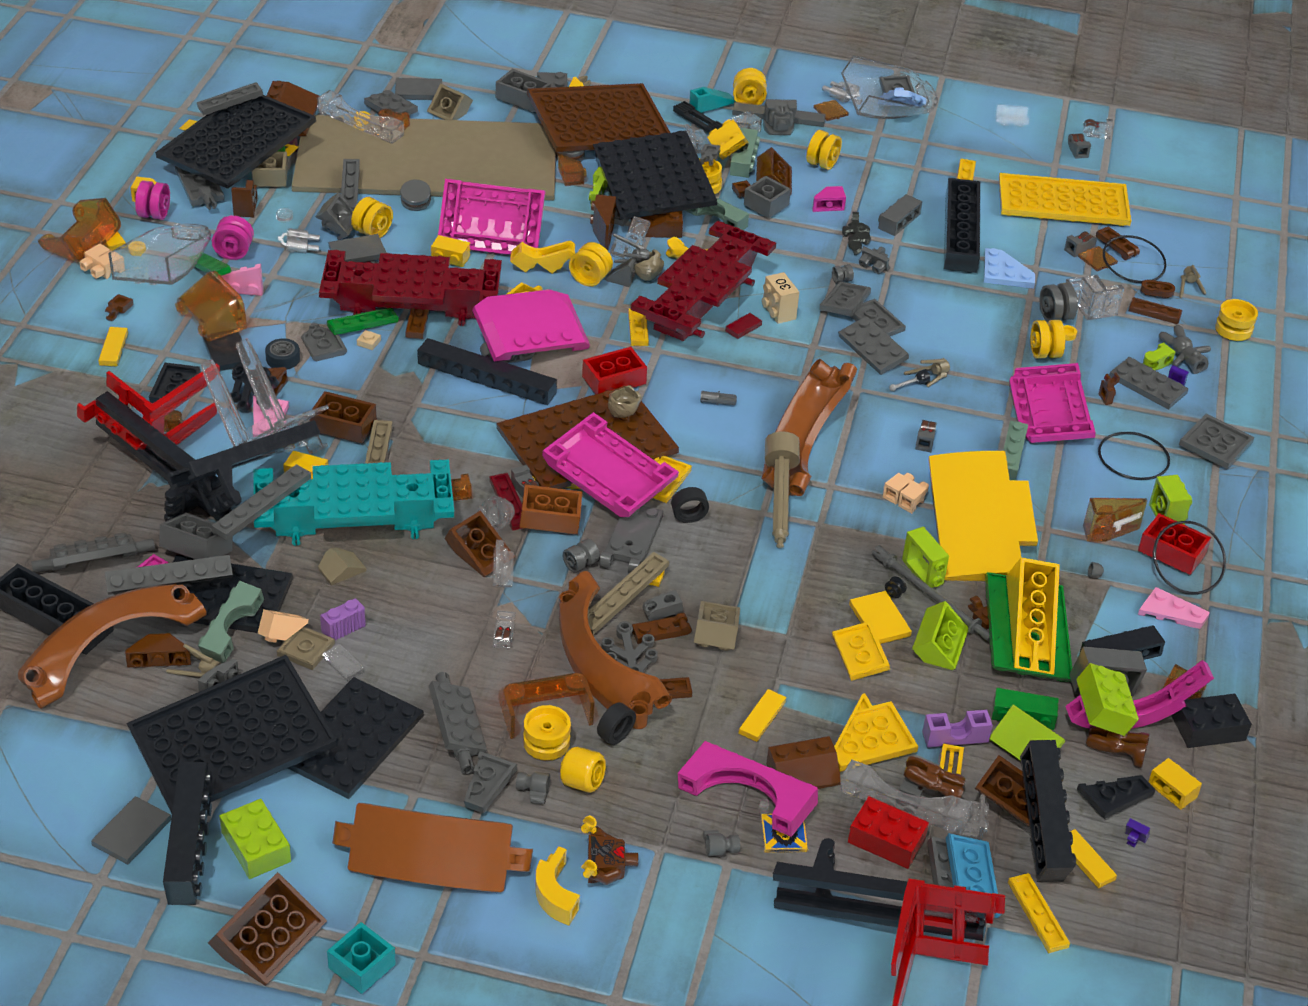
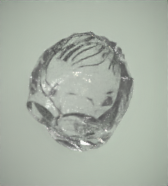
[478,496,515,530]

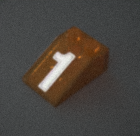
[1083,498,1147,542]

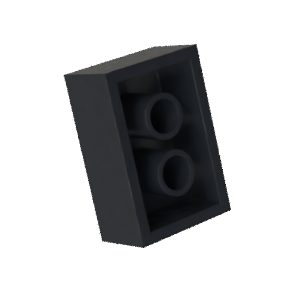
[1172,693,1252,748]

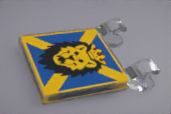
[758,798,809,853]

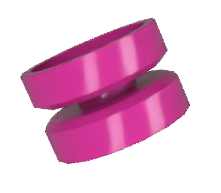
[135,180,170,220]
[211,215,254,260]

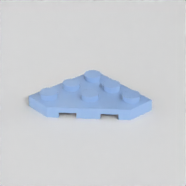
[878,88,926,107]
[984,248,1035,289]

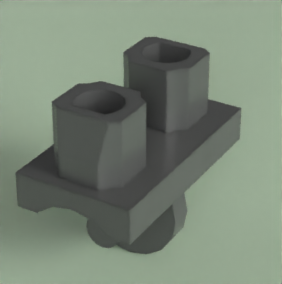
[859,246,890,274]

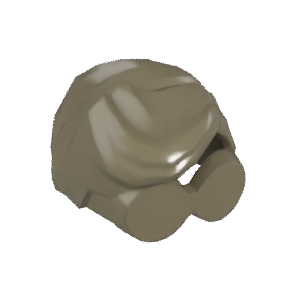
[634,249,664,281]
[608,385,642,418]

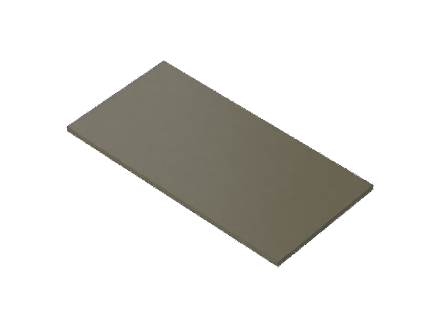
[292,115,556,201]

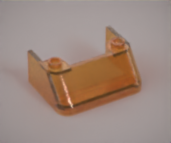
[499,673,594,739]

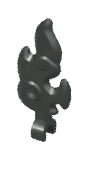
[842,211,871,255]

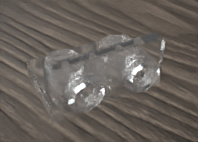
[493,540,514,587]

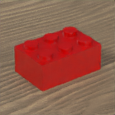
[582,347,647,394]
[1138,513,1212,575]
[848,796,929,869]

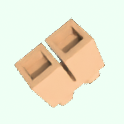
[79,244,124,279]
[883,473,929,514]

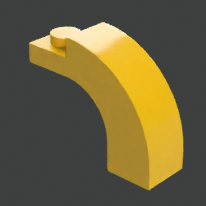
[535,846,580,926]

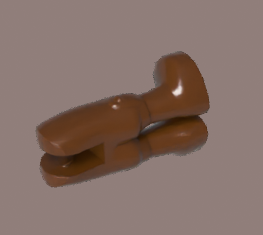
[1086,726,1150,768]
[904,756,965,810]

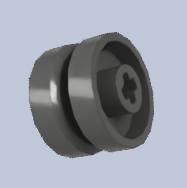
[1040,282,1078,322]

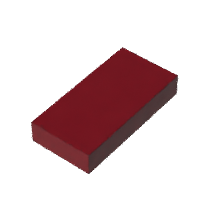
[725,313,762,339]

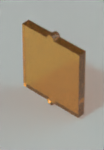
[813,100,849,121]
[1078,246,1118,271]

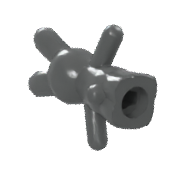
[1159,325,1211,374]

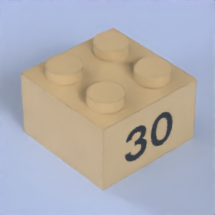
[762,272,799,324]

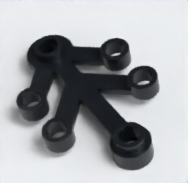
[229,365,279,412]

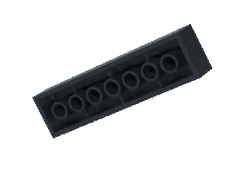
[943,178,980,273]

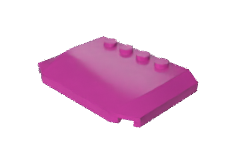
[438,179,546,255]
[472,289,590,362]
[1009,363,1096,443]

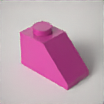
[812,186,846,212]

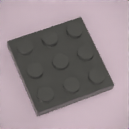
[1179,414,1254,469]

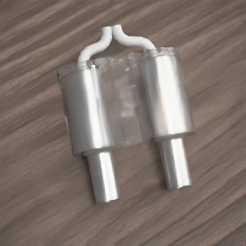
[822,81,859,102]
[278,228,320,253]

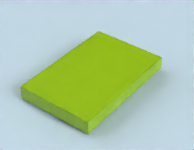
[989,705,1065,761]

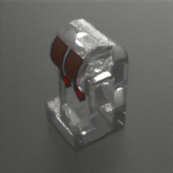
[1083,119,1113,139]
[493,610,516,649]

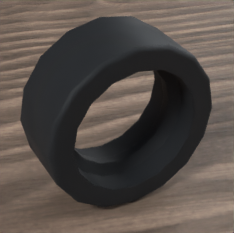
[671,487,709,523]
[597,702,636,745]

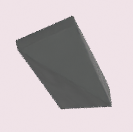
[605,258,636,287]

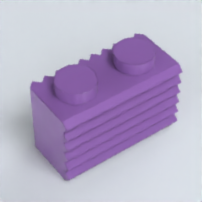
[320,598,366,640]

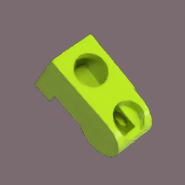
[1142,342,1175,371]

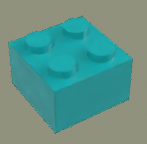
[327,922,396,994]

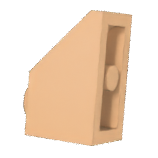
[258,609,309,643]

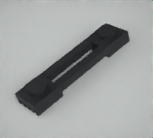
[673,101,722,133]

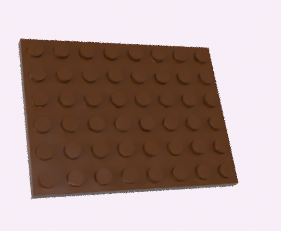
[527,83,671,152]
[496,386,679,489]

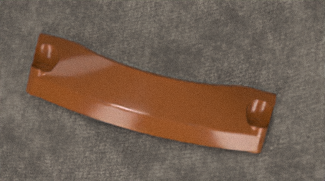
[761,359,857,496]
[559,571,672,729]
[18,584,207,709]

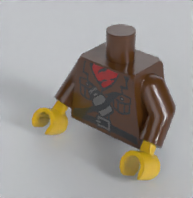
[581,815,638,885]

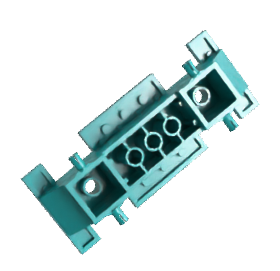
[253,459,454,546]

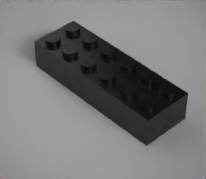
[0,563,114,655]
[1020,740,1076,882]
[163,762,214,905]

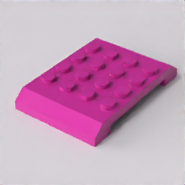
[542,412,679,517]

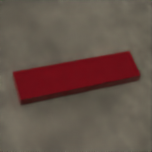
[489,473,522,531]

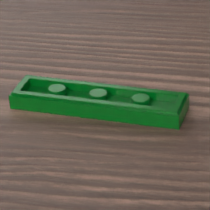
[188,252,231,278]
[327,308,399,335]

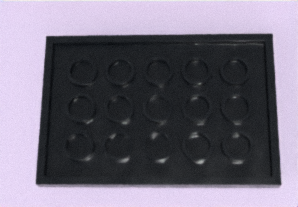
[161,555,293,633]
[288,677,424,799]

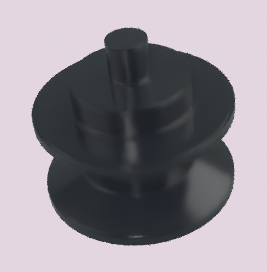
[885,576,907,598]

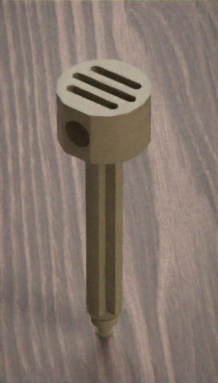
[765,431,800,549]

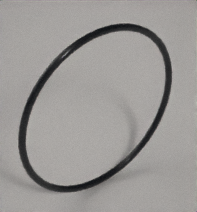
[1103,235,1167,283]
[1098,432,1170,480]
[1153,521,1226,595]

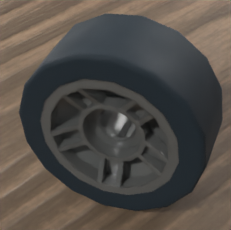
[265,338,300,370]

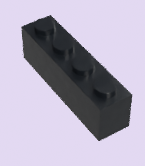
[1079,625,1165,660]

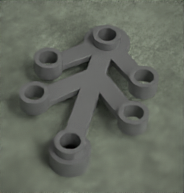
[601,621,658,673]

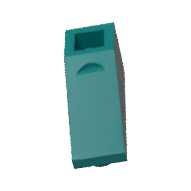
[689,87,736,113]

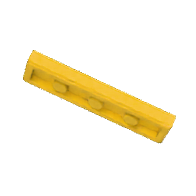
[1008,873,1070,953]

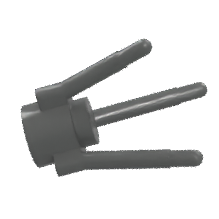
[613,233,650,264]

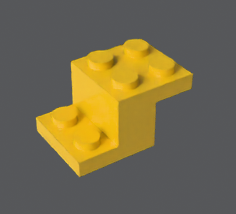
[707,119,749,160]

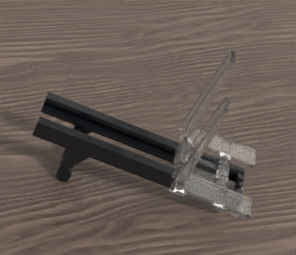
[165,338,329,517]

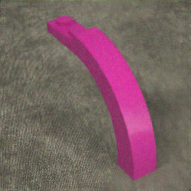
[1065,660,1214,729]

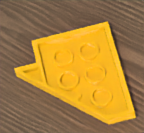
[834,693,918,772]

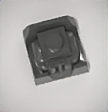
[763,99,797,135]
[315,192,354,240]

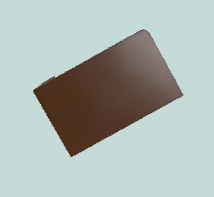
[231,180,258,218]

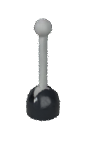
[889,369,930,391]

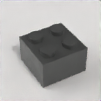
[744,176,791,218]

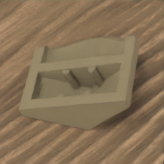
[318,547,366,585]

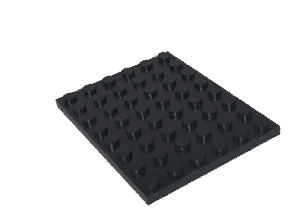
[155,95,316,189]
[593,131,717,220]
[127,655,338,814]

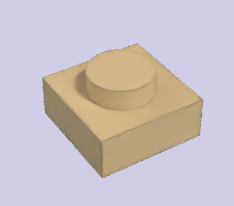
[357,330,381,350]

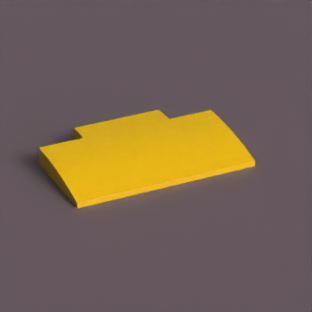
[928,451,1038,581]

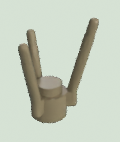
[1179,265,1206,298]
[904,358,950,387]
[166,644,221,677]

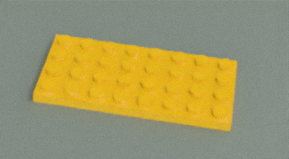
[999,173,1131,226]

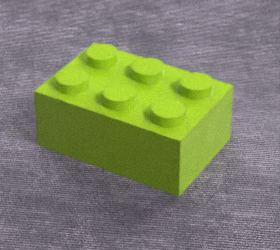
[1076,663,1139,736]
[219,798,291,879]

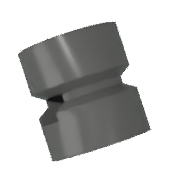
[563,538,600,573]

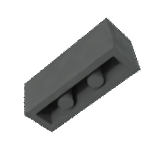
[878,194,922,236]

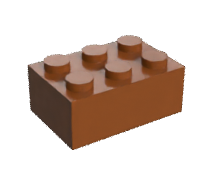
[520,484,582,535]

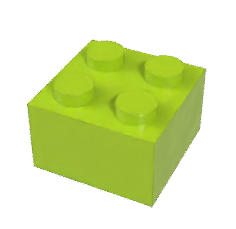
[1149,475,1192,525]

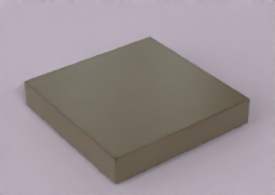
[277,627,335,670]

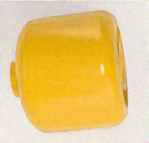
[560,747,606,793]

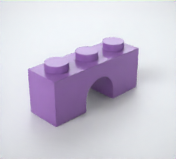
[922,710,993,747]

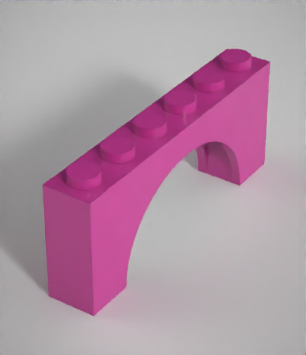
[678,741,818,837]

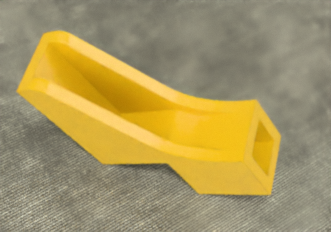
[510,241,575,274]

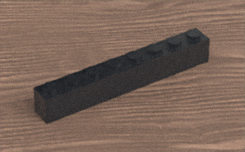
[417,338,557,406]

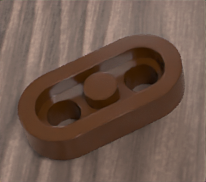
[1140,280,1175,298]

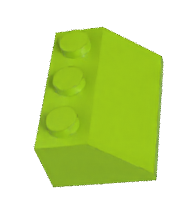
[912,601,968,670]

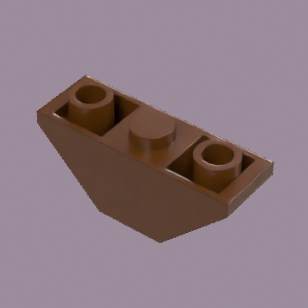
[125,633,191,668]

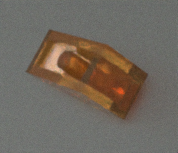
[558,154,587,186]

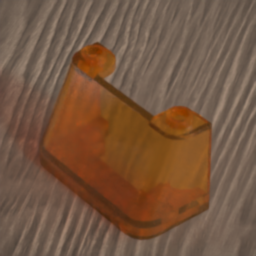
[38,198,121,263]
[175,270,247,342]

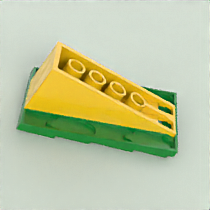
[985,557,1072,682]

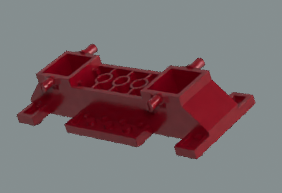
[631,221,776,341]
[319,250,502,326]

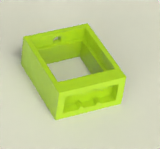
[902,526,949,588]

